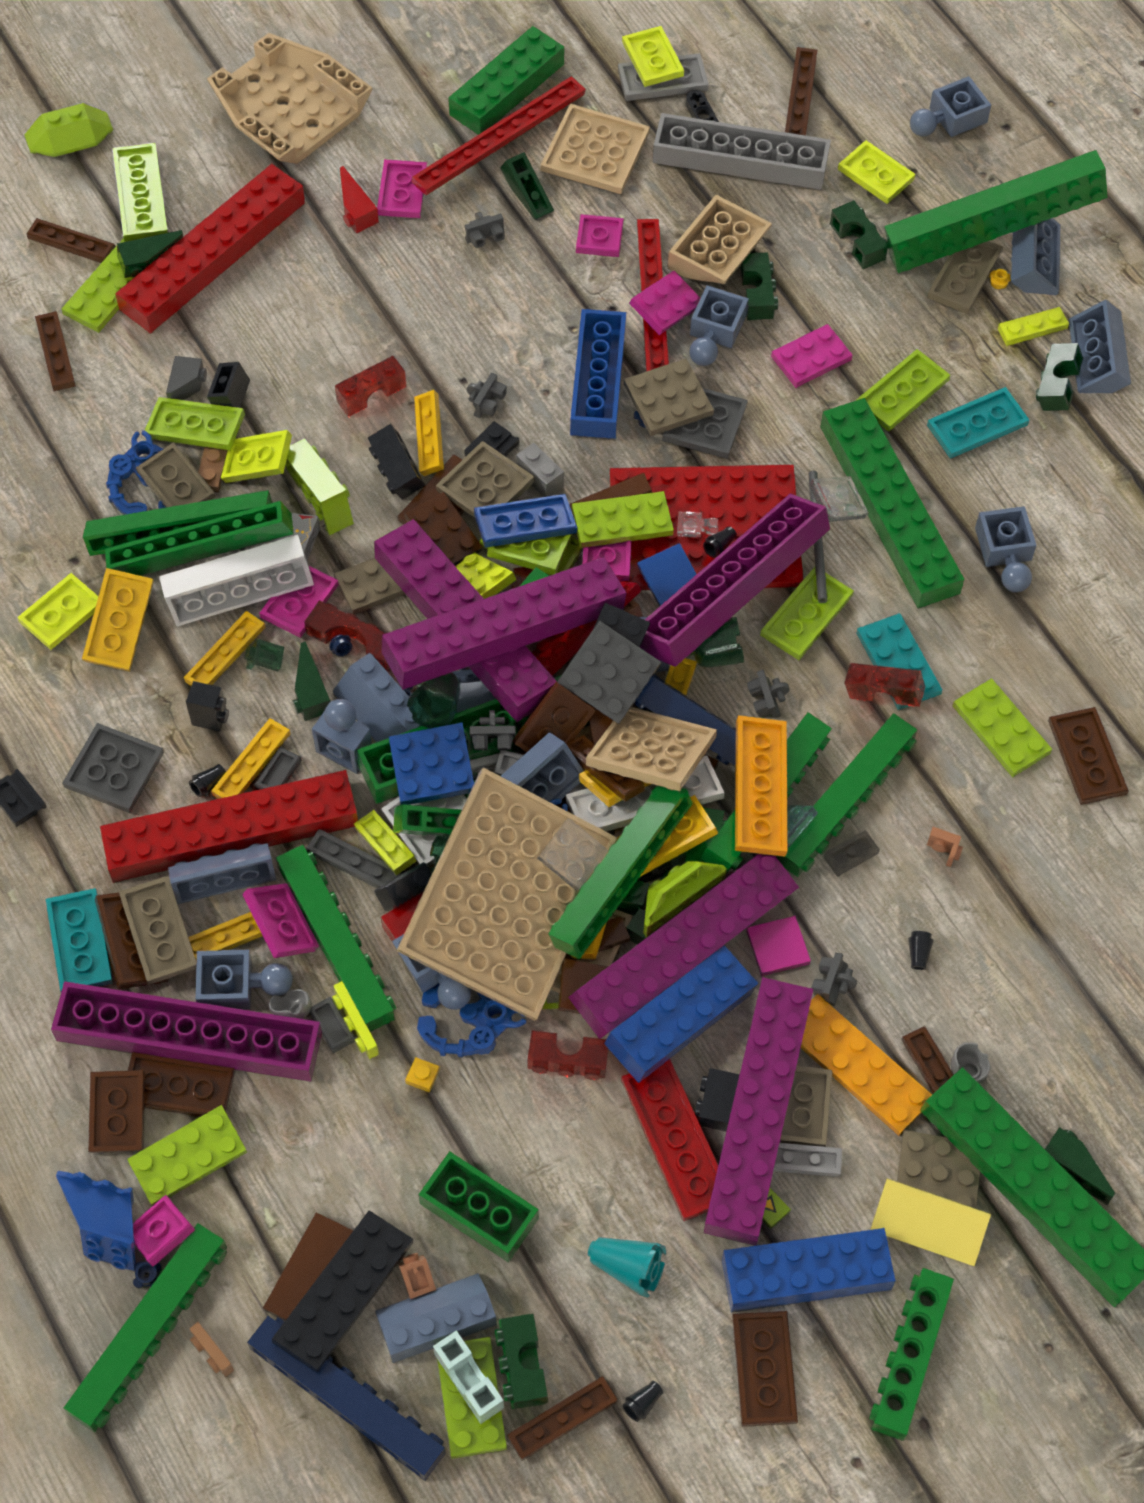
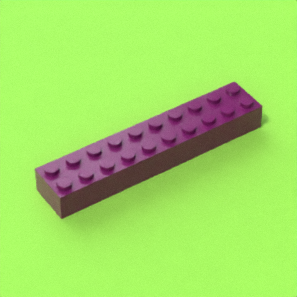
[640,494,830,667]
[374,519,556,722]
[382,557,626,690]
[568,854,799,1039]
[703,977,813,1246]
[51,981,322,1082]

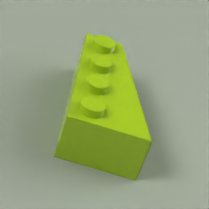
[285,438,354,536]

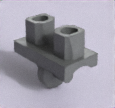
[464,212,505,248]
[466,372,507,418]
[747,670,790,718]
[470,710,515,751]
[811,952,857,1006]

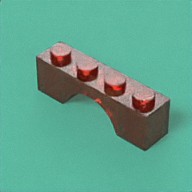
[304,600,391,673]

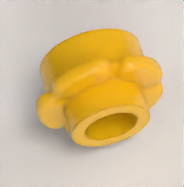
[989,269,1011,289]

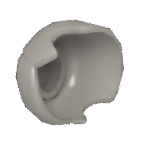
[269,989,312,1019]
[951,1042,991,1084]

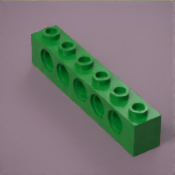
[869,1268,954,1441]

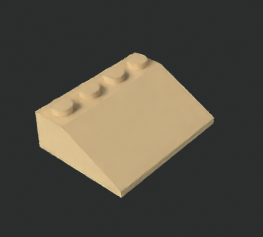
[668,195,772,284]

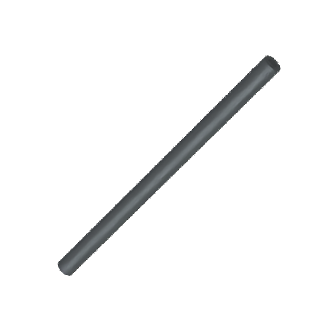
[808,470,827,603]

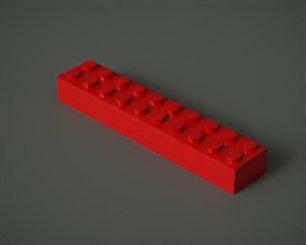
[115,164,305,334]
[100,770,358,883]

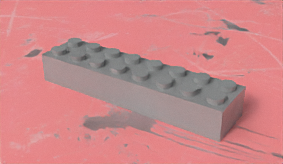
[653,113,831,190]

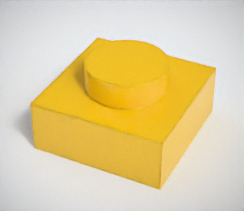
[405,1057,440,1093]

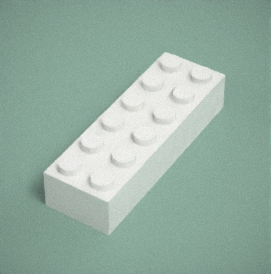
[159,535,314,626]

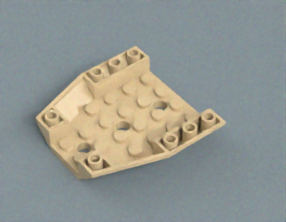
[207,33,372,164]

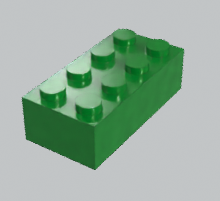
[418,1151,539,1263]

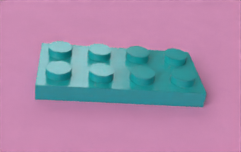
[927,387,1030,459]
[856,613,943,710]
[45,888,113,992]

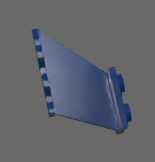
[56,1171,136,1271]

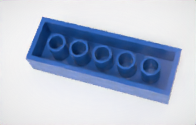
[570,309,626,439]
[604,945,758,1083]
[722,1228,896,1312]

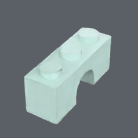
[433,1330,504,1424]

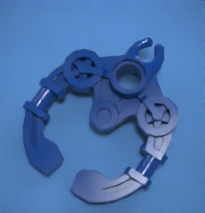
[106,430,166,515]
[417,984,527,1057]

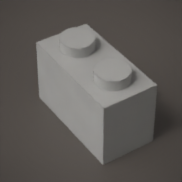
[516,443,564,497]

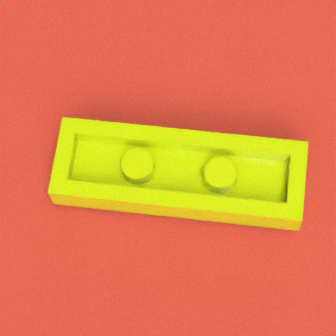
[998,307,1069,346]
[354,810,417,876]
[332,982,379,1059]

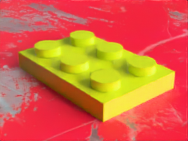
[622,26,684,87]
[838,140,916,204]
[221,430,292,483]
[455,552,516,599]
[17,573,98,650]

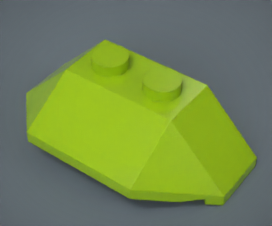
[24,103,113,157]
[643,861,727,937]

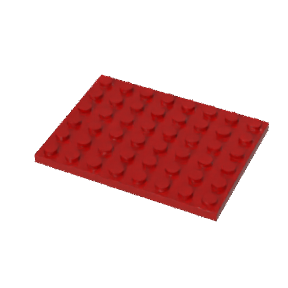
[609,464,804,590]

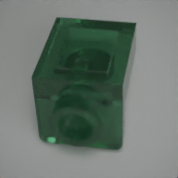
[244,639,284,672]

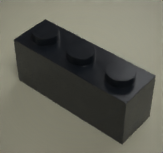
[368,423,426,500]

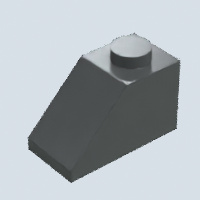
[166,356,207,400]

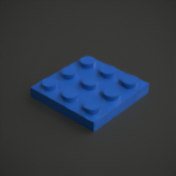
[389,723,474,805]

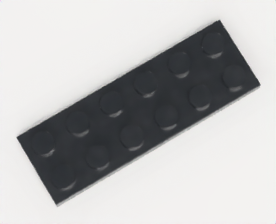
[272,1210,413,1373]

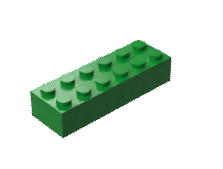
[448,26,564,135]

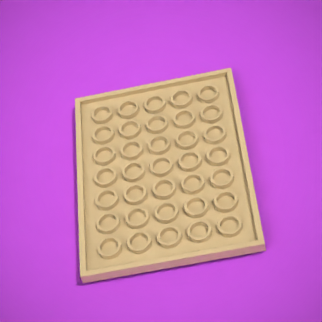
[397,768,617,1021]

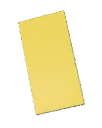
[870,1178,991,1266]

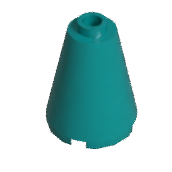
[588,1237,667,1298]

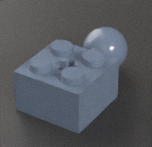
[910,76,991,137]
[689,285,749,366]
[975,506,1037,592]
[312,699,372,774]
[392,934,471,1010]
[195,950,293,1010]

